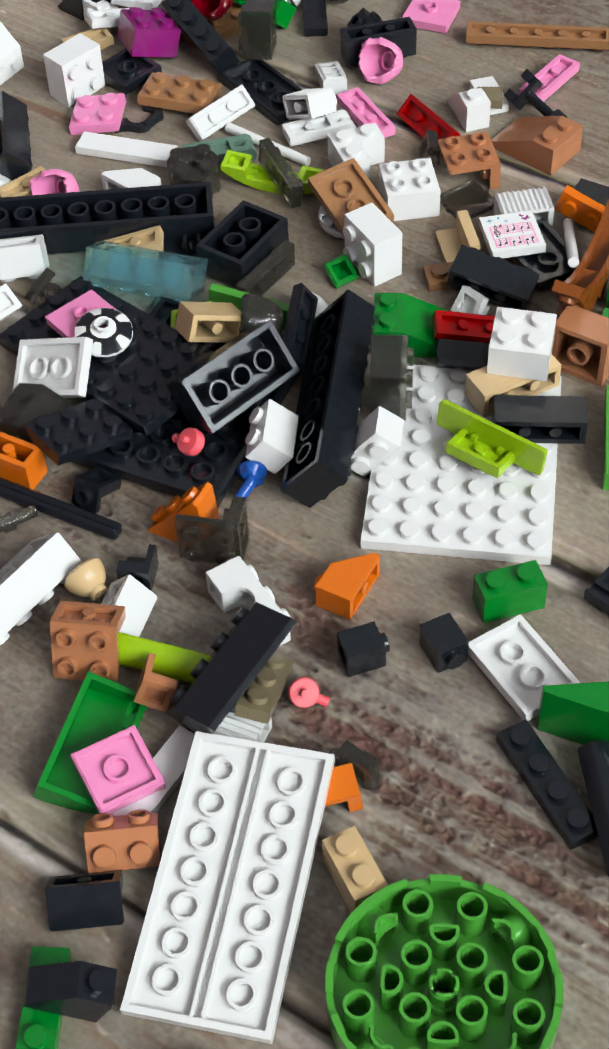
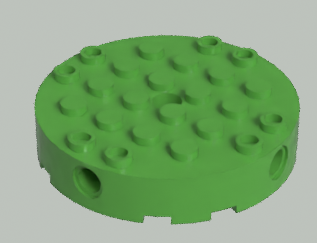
[325,874,564,1049]

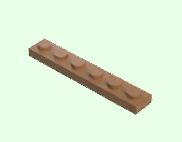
[466,21,609,51]

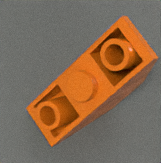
[147,481,219,547]

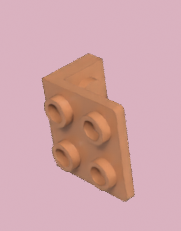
[438,131,501,189]
[50,601,126,683]

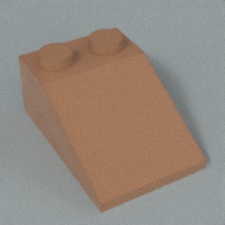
[491,116,583,176]

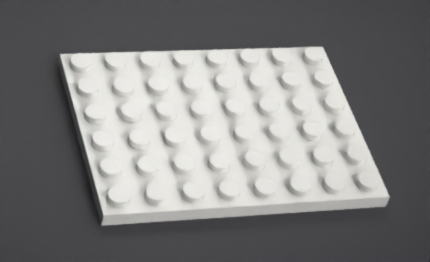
[361,362,562,565]

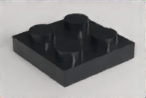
[102,49,162,95]

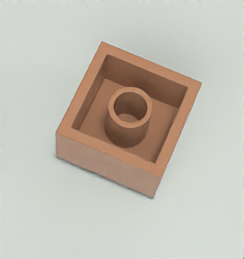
[552,305,609,387]

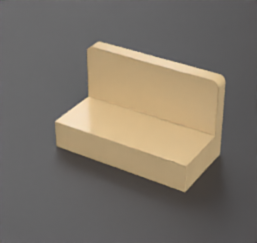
[435,210,481,263]

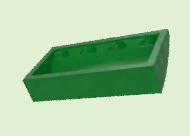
[33,671,147,814]

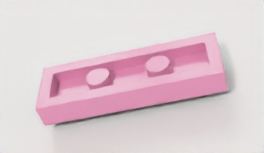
[518,54,580,103]
[337,87,395,138]

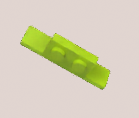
[436,399,548,478]

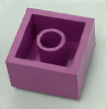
[117,7,181,57]

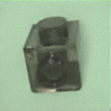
[329,740,379,791]

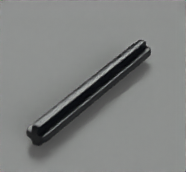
[0,477,122,540]

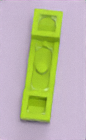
[221,150,325,195]

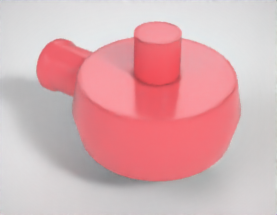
[172,427,205,456]
[288,676,330,708]

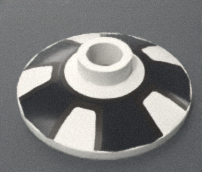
[75,308,133,357]

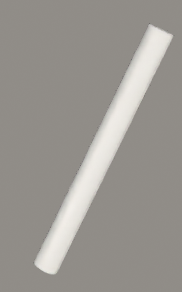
[225,122,311,166]
[563,218,579,268]

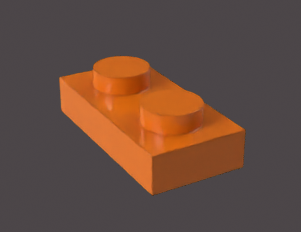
[554,185,605,233]

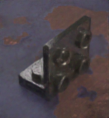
[175,496,250,565]

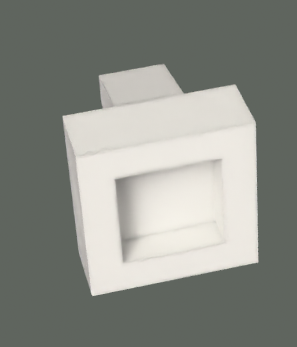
[451,285,490,315]

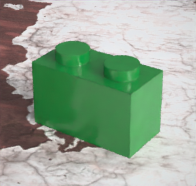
[472,560,548,624]

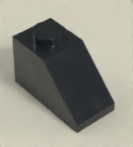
[23,961,117,1023]

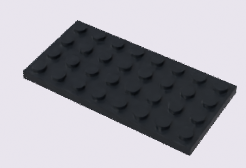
[0,276,215,436]

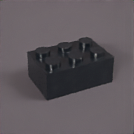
[196,200,289,290]

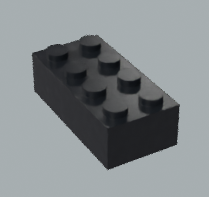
[166,319,300,435]

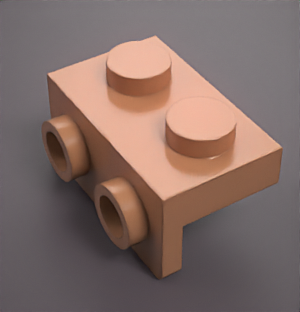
[84,809,161,873]

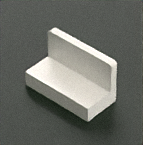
[101,574,157,637]

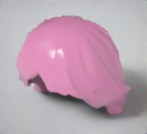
[358,37,404,85]
[29,169,79,195]

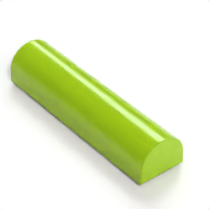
[118,632,211,683]

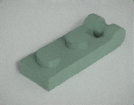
[182,134,257,168]

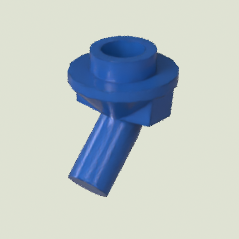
[234,460,267,503]

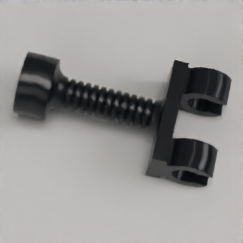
[503,69,567,118]

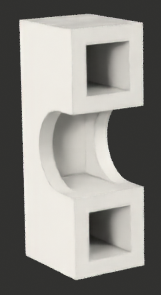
[206,556,291,646]

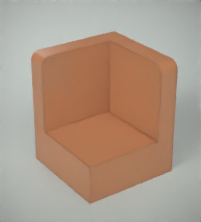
[133,653,178,712]

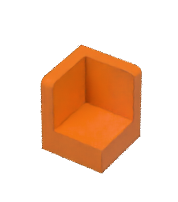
[325,763,363,812]

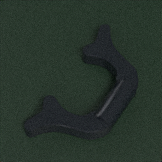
[115,105,164,133]

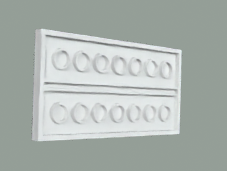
[120,731,335,1044]

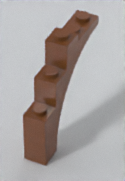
[551,199,609,317]

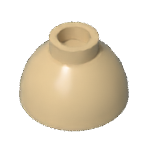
[64,558,108,601]

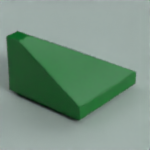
[323,254,359,289]

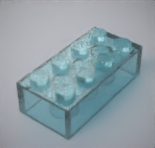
[83,241,208,302]

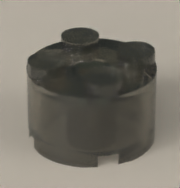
[167,144,221,198]

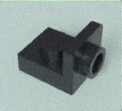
[71,467,122,513]

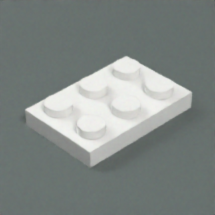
[12,337,93,399]
[468,614,580,721]

